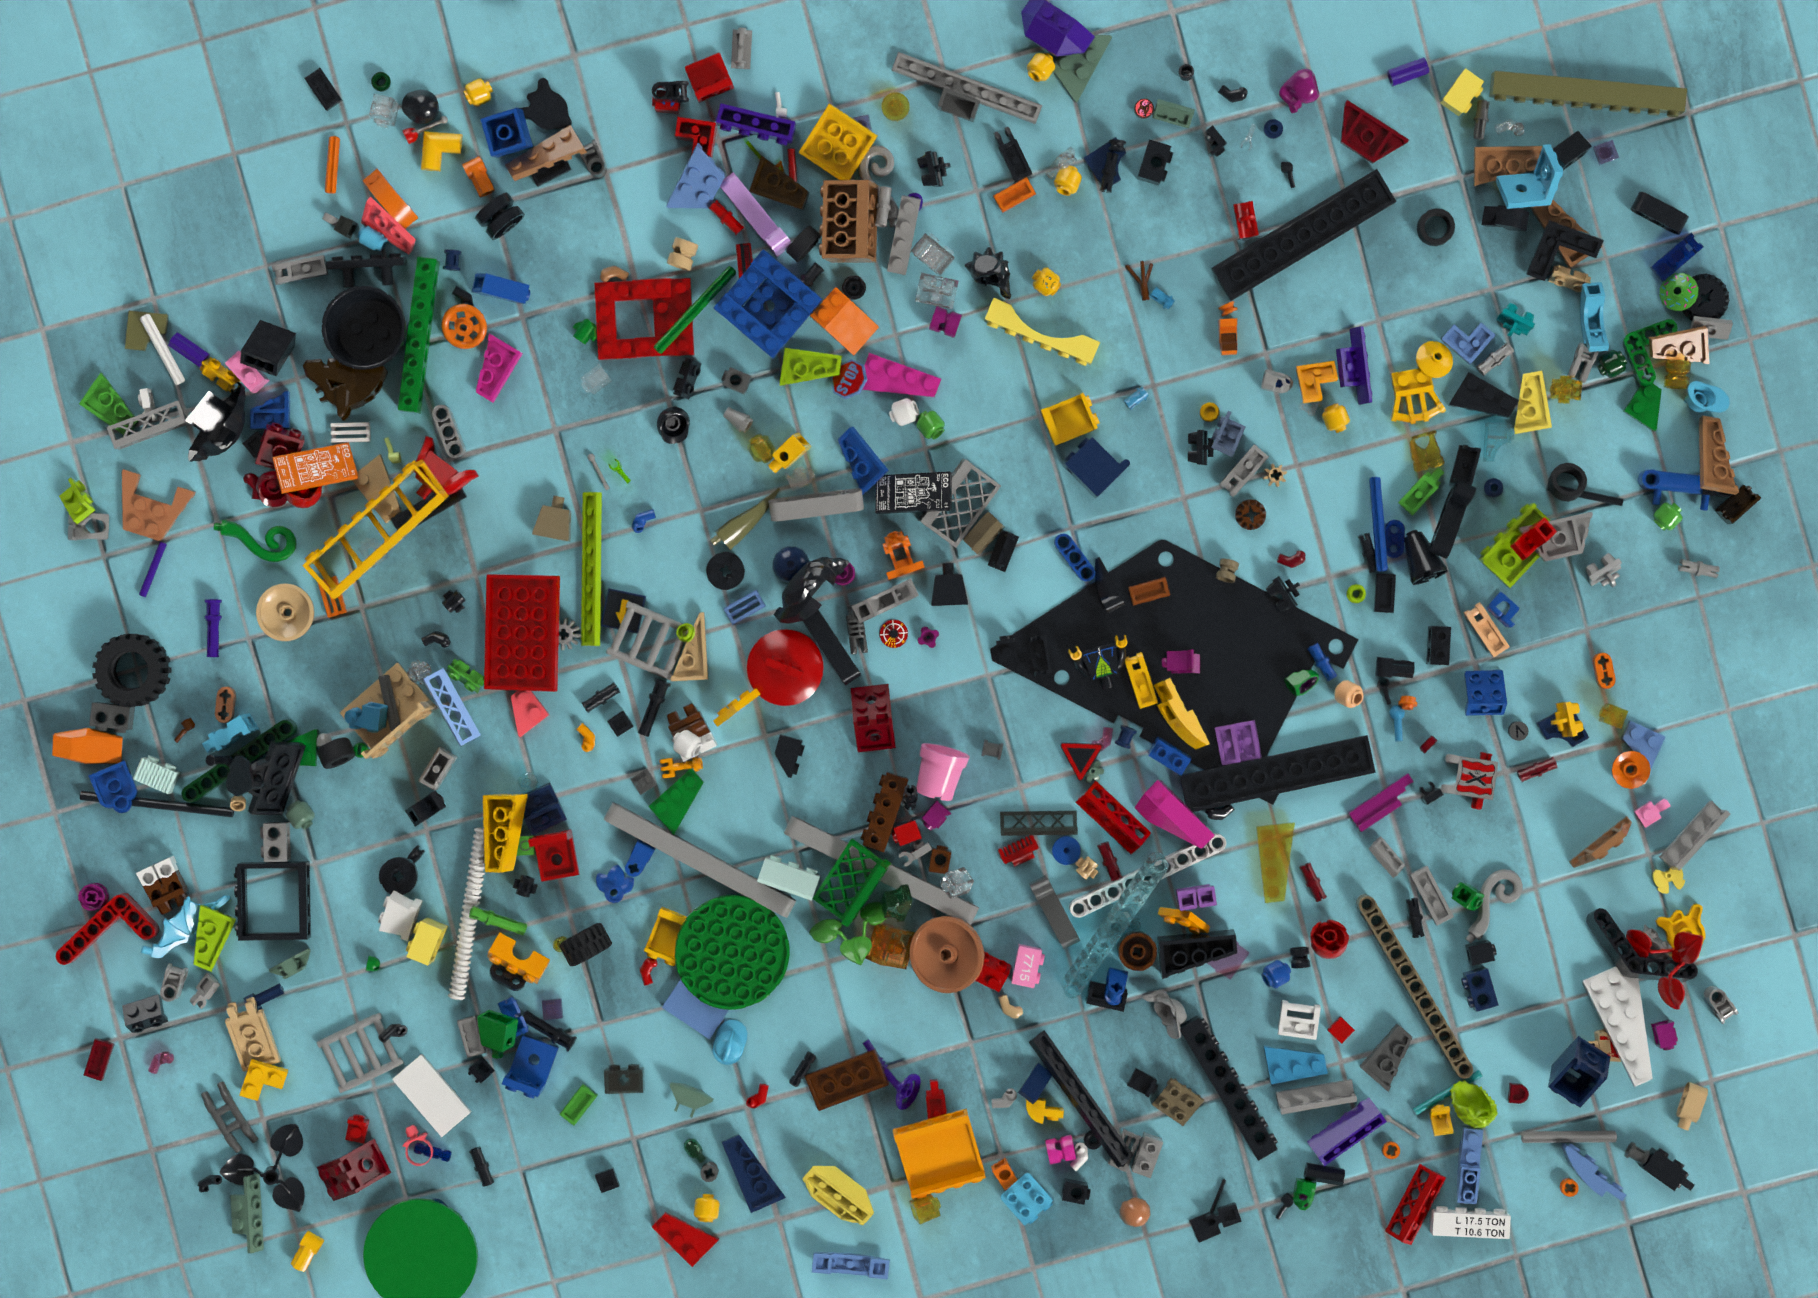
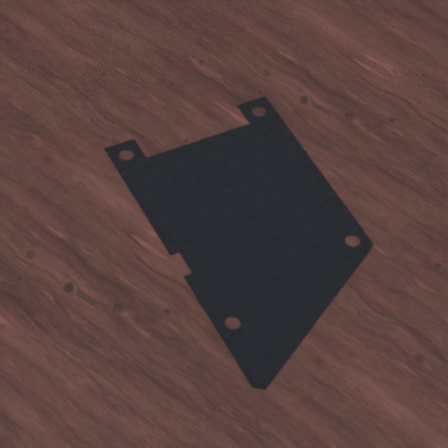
[990,540,1359,805]

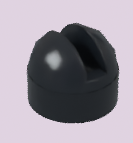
[1178,64,1194,81]

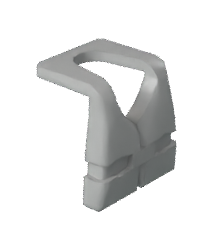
[68,513,109,540]

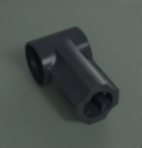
[1375,657,1415,678]

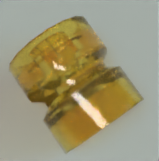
[1663,360,1691,389]

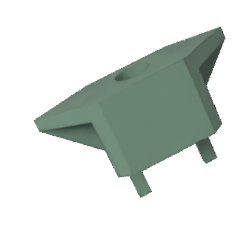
[269,948,311,979]
[670,1082,713,1118]

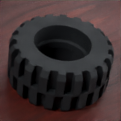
[92,634,172,707]

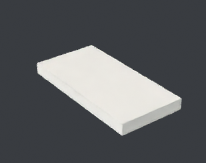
[392,1054,472,1137]

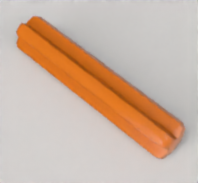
[325,136,340,194]

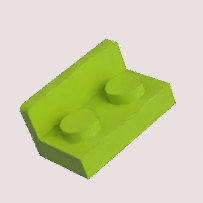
[59,477,95,524]

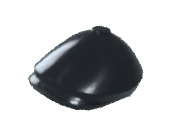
[402,90,439,124]
[657,407,690,444]

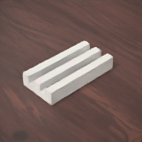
[331,422,371,443]

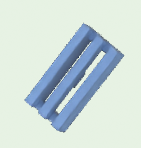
[723,590,766,625]

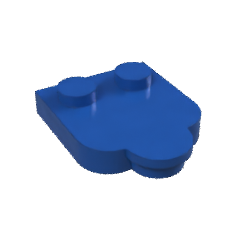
[89,760,138,813]

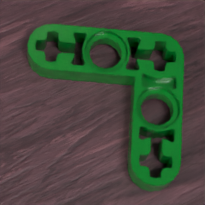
[1622,319,1678,387]

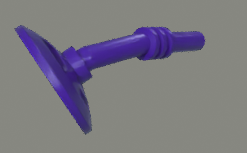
[863,1039,921,1110]

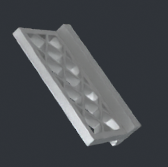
[918,458,1001,548]

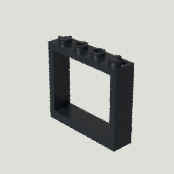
[234,861,311,941]

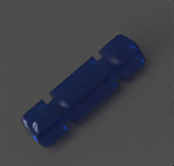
[414,1143,452,1162]

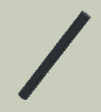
[1546,484,1623,506]

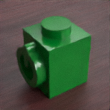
[1452,882,1485,911]

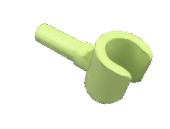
[384,437,401,463]

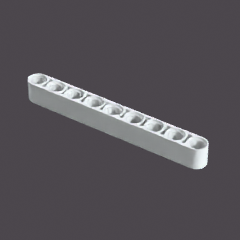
[1069,833,1226,918]

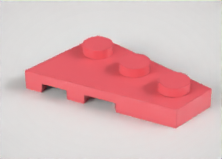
[361,197,416,255]

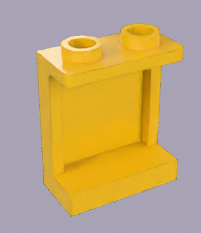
[1040,393,1100,447]
[644,907,687,966]

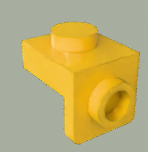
[1429,1105,1454,1136]

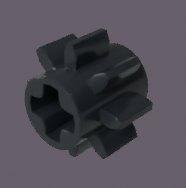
[442,590,466,613]
[513,875,538,897]

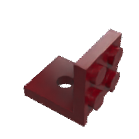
[850,684,896,752]
[317,1139,391,1201]

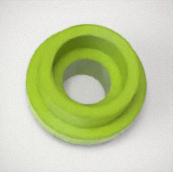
[1346,584,1366,603]
[676,623,695,642]

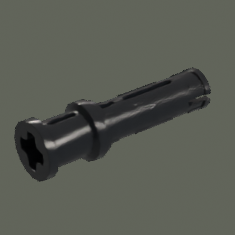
[637,678,671,737]
[523,1010,577,1052]

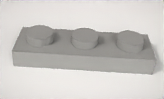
[1409,866,1454,926]

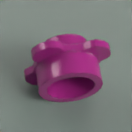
[918,627,939,648]

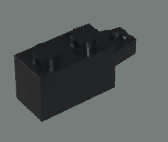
[1639,1147,1695,1191]

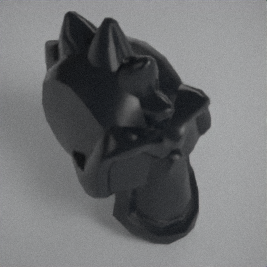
[964,247,1011,299]

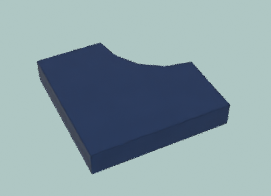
[1084,137,1126,190]
[1536,711,1589,747]

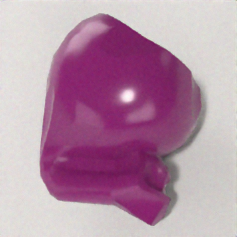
[1279,69,1320,113]

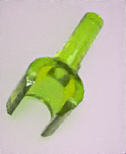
[609,459,631,484]

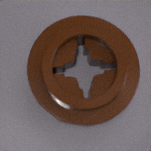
[1235,499,1266,530]

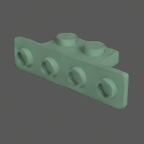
[230,1174,264,1254]

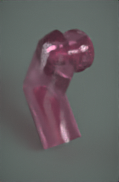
[1091,727,1113,752]
[148,1051,174,1074]

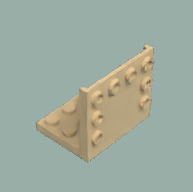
[340,663,436,759]

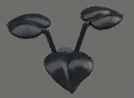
[219,1124,305,1212]

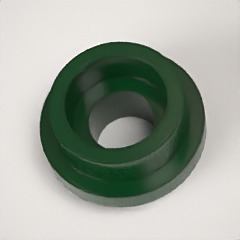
[371,72,391,92]

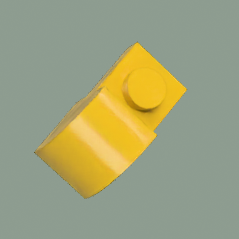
[1026,1097,1064,1124]

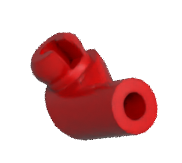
[746,1083,769,1108]

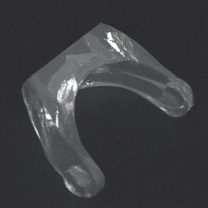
[1046,147,1077,179]

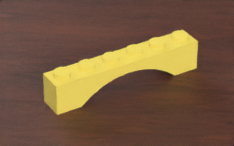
[984,298,1100,366]

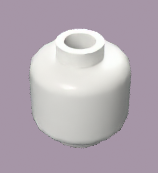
[889,398,919,426]
[672,730,702,758]

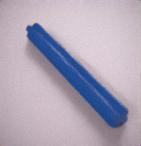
[1369,477,1388,572]

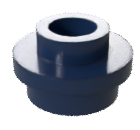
[1264,119,1283,139]
[1484,478,1503,498]

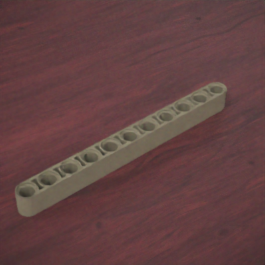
[1356,894,1473,1079]

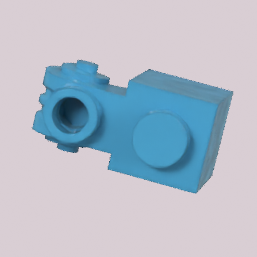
[344,702,388,733]

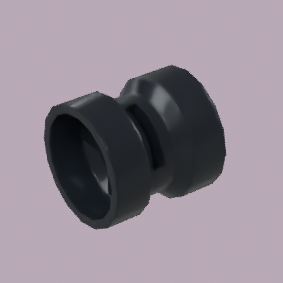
[1290,947,1310,969]

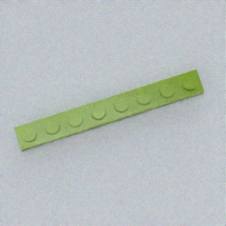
[581,492,602,646]

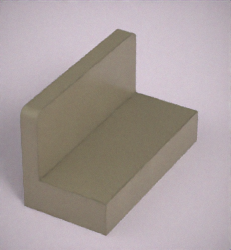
[963,512,1005,555]

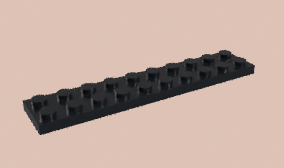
[1211,169,1397,301]
[1179,735,1376,812]

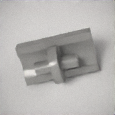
[1586,553,1622,587]

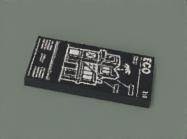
[875,471,952,514]

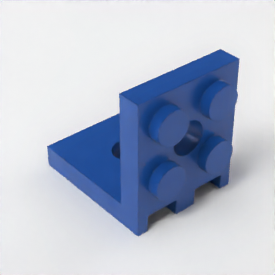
[502,1034,559,1098]

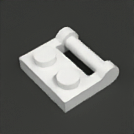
[1277,1000,1321,1040]

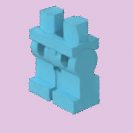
[202,713,259,753]

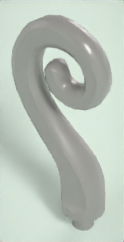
[858,145,899,227]
[1465,869,1523,943]

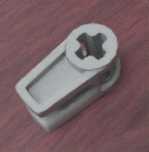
[1567,342,1599,383]

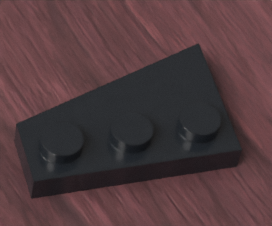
[1448,372,1519,418]

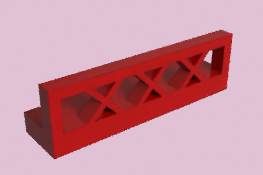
[1075,781,1151,854]
[1385,1164,1446,1245]

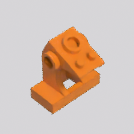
[882,531,925,580]

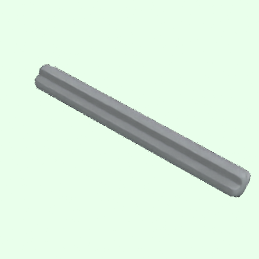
[1521,1131,1617,1143]

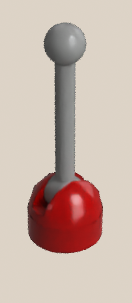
[402,116,448,144]

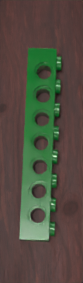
[398,257,440,414]

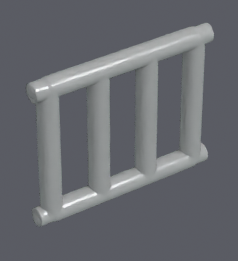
[606,601,688,680]
[317,1013,404,1093]

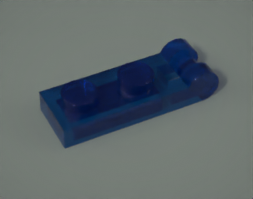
[1650,232,1704,282]

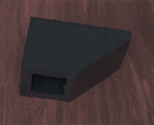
[775,734,805,778]

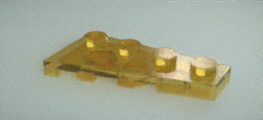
[1256,822,1295,903]

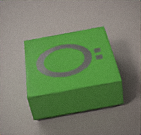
[517,835,536,856]

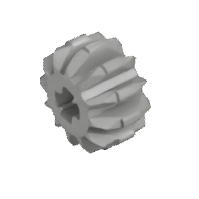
[559,618,581,650]

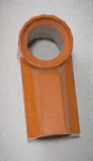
[462,156,495,198]

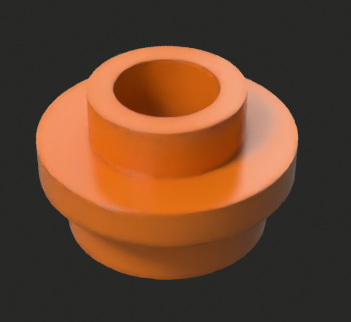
[1398,696,1418,710]

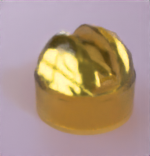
[552,936,567,952]

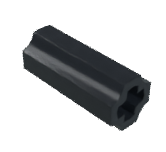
[1304,1162,1345,1186]

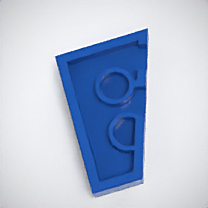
[838,427,889,495]

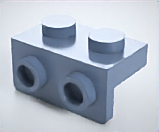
[1211,411,1246,457]

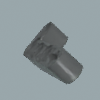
[1029,875,1081,949]

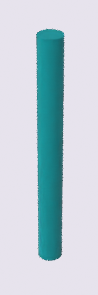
[1413,1070,1483,1115]

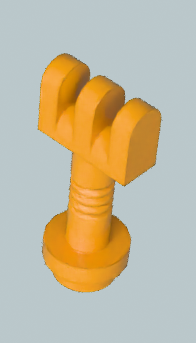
[659,756,703,779]

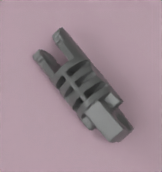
[846,605,868,655]

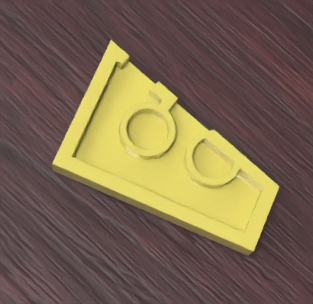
[1513,371,1552,434]

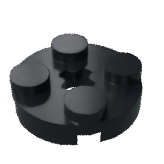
[706,552,745,590]
[379,857,418,895]

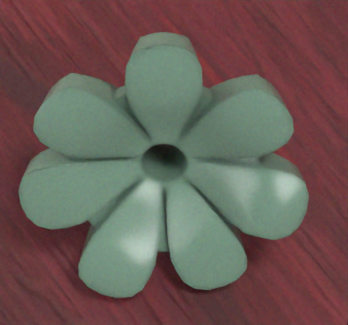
[1085,760,1104,783]

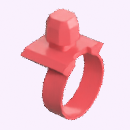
[403,1124,433,1166]

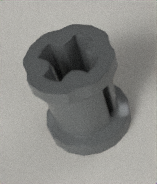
[981,739,1004,760]
[1624,1142,1650,1166]
[700,1162,719,1182]

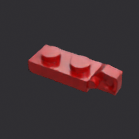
[925,1079,947,1119]

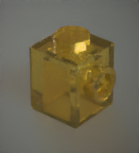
[1598,703,1628,729]
[909,1194,941,1224]

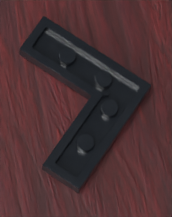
[1526,220,1604,281]

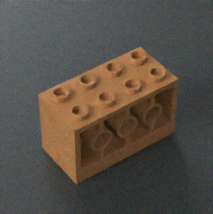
[819,180,878,263]

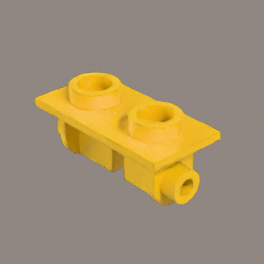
[200,357,240,393]

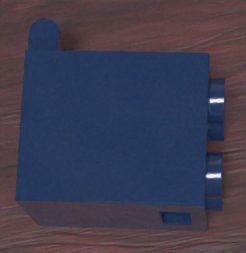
[1063,437,1130,498]
[1548,1036,1611,1108]

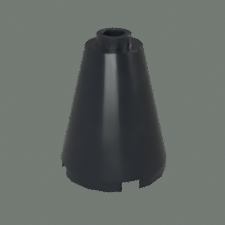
[1404,530,1448,585]

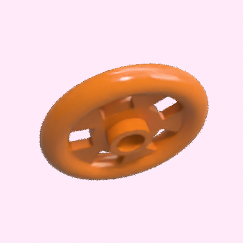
[441,304,487,349]

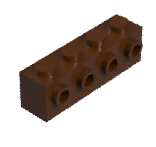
[860,771,909,852]

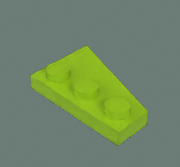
[779,348,842,386]
[193,904,236,972]

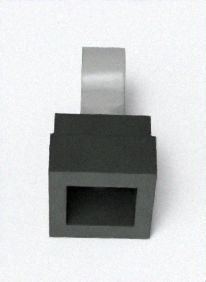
[322,212,358,239]

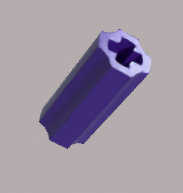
[1387,57,1429,87]
[168,332,210,367]

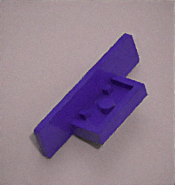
[1336,326,1372,405]

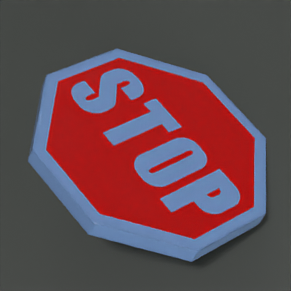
[831,359,867,399]

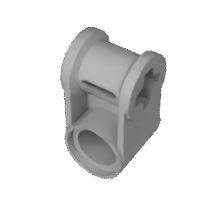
[160,963,188,1002]
[1704,986,1739,1024]

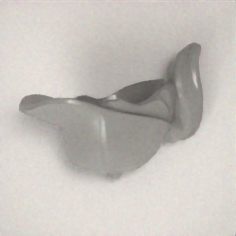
[1142,990,1187,1039]

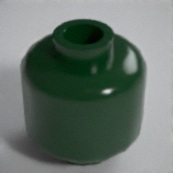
[1597,350,1628,378]

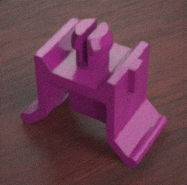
[1162,650,1200,674]

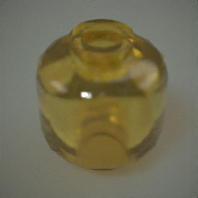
[747,434,775,463]

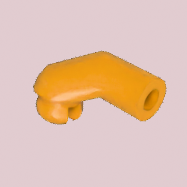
[576,723,595,752]

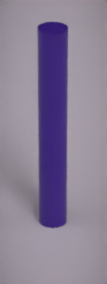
[139,541,167,597]

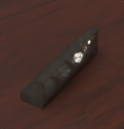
[1000,810,1078,836]

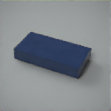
[1018,1063,1052,1104]

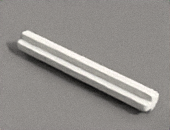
[140,314,185,385]

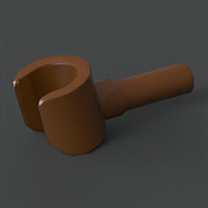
[174,718,195,743]

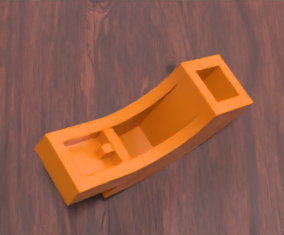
[363,169,418,229]

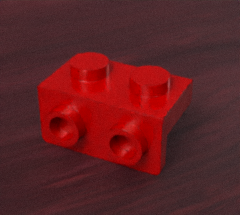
[975,952,1011,992]

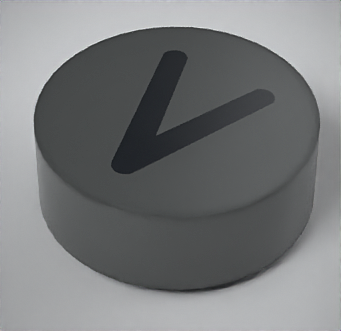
[1508,721,1529,741]

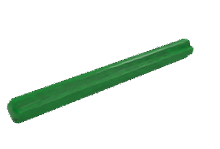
[654,266,736,354]

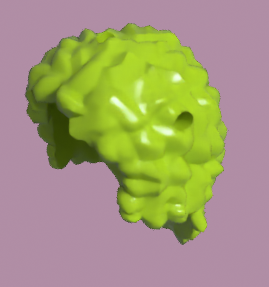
[1450,1080,1498,1128]

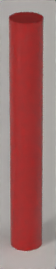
[787,149,797,182]

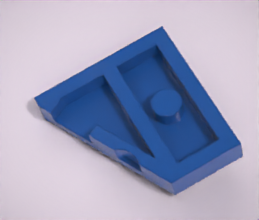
[250,391,290,430]

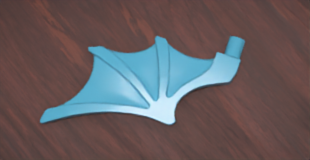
[141,895,231,958]

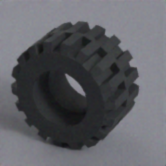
[559,923,612,966]

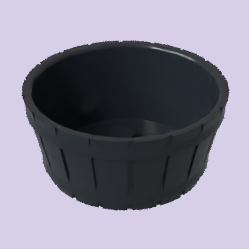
[322,286,406,370]

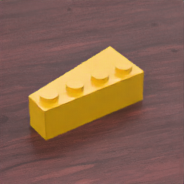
[483,794,528,873]

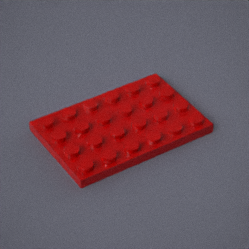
[484,574,560,692]

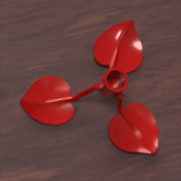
[1626,929,1703,1010]

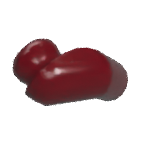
[243,473,260,500]
[1277,551,1306,568]

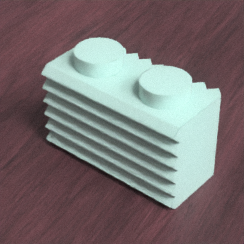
[133,755,181,794]

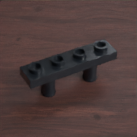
[326,253,407,288]

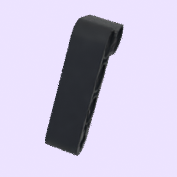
[1428,480,1476,559]

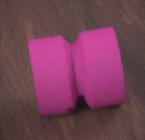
[1045,1135,1076,1165]

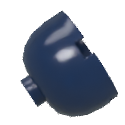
[772,546,810,584]

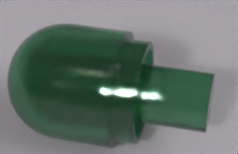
[684,1138,706,1163]

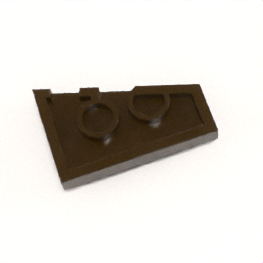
[749,155,810,210]

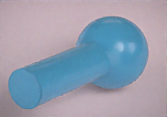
[1389,705,1405,742]

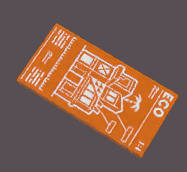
[272,442,358,494]

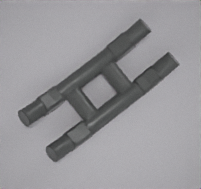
[201,1082,258,1153]

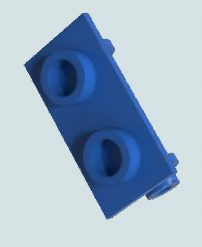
[497,996,529,1037]

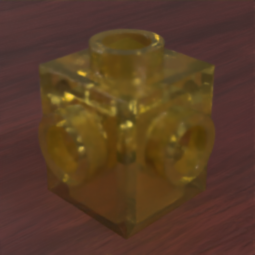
[1550,376,1582,404]

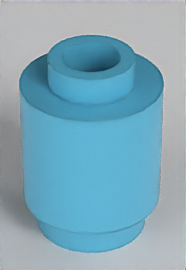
[357,226,388,252]

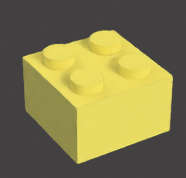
[406,917,448,966]

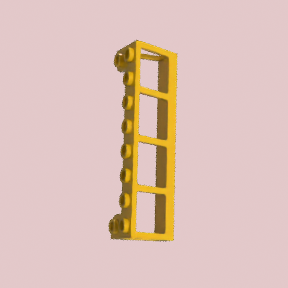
[302,459,449,600]

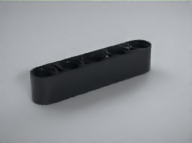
[803,609,861,686]

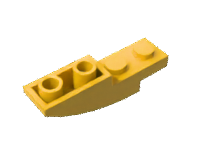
[1154,678,1210,749]

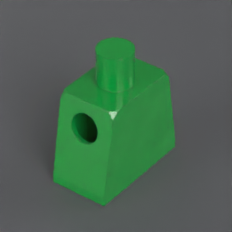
[477,1010,518,1059]

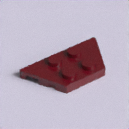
[1340,100,1409,164]

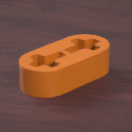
[1593,653,1615,689]

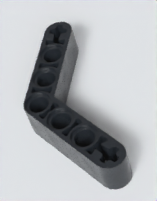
[1586,908,1698,983]

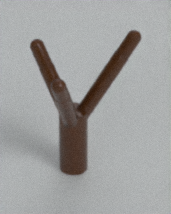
[1125,260,1153,301]

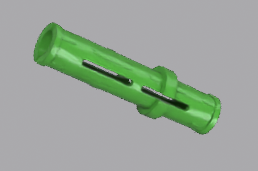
[469,906,527,936]

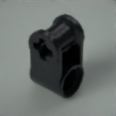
[652,81,689,103]

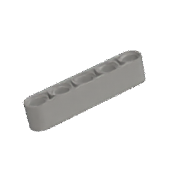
[768,488,864,521]

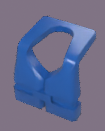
[1487,592,1519,628]

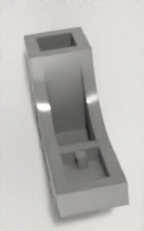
[852,578,919,623]

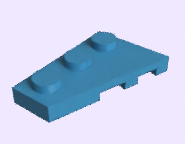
[1263,1046,1328,1084]

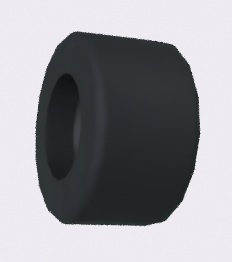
[317,737,355,769]

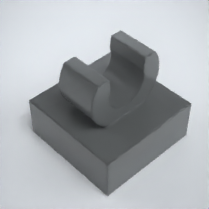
[631,769,657,795]

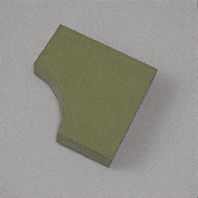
[125,310,168,351]

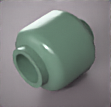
[286,800,315,830]

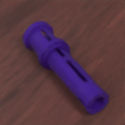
[204,599,222,657]

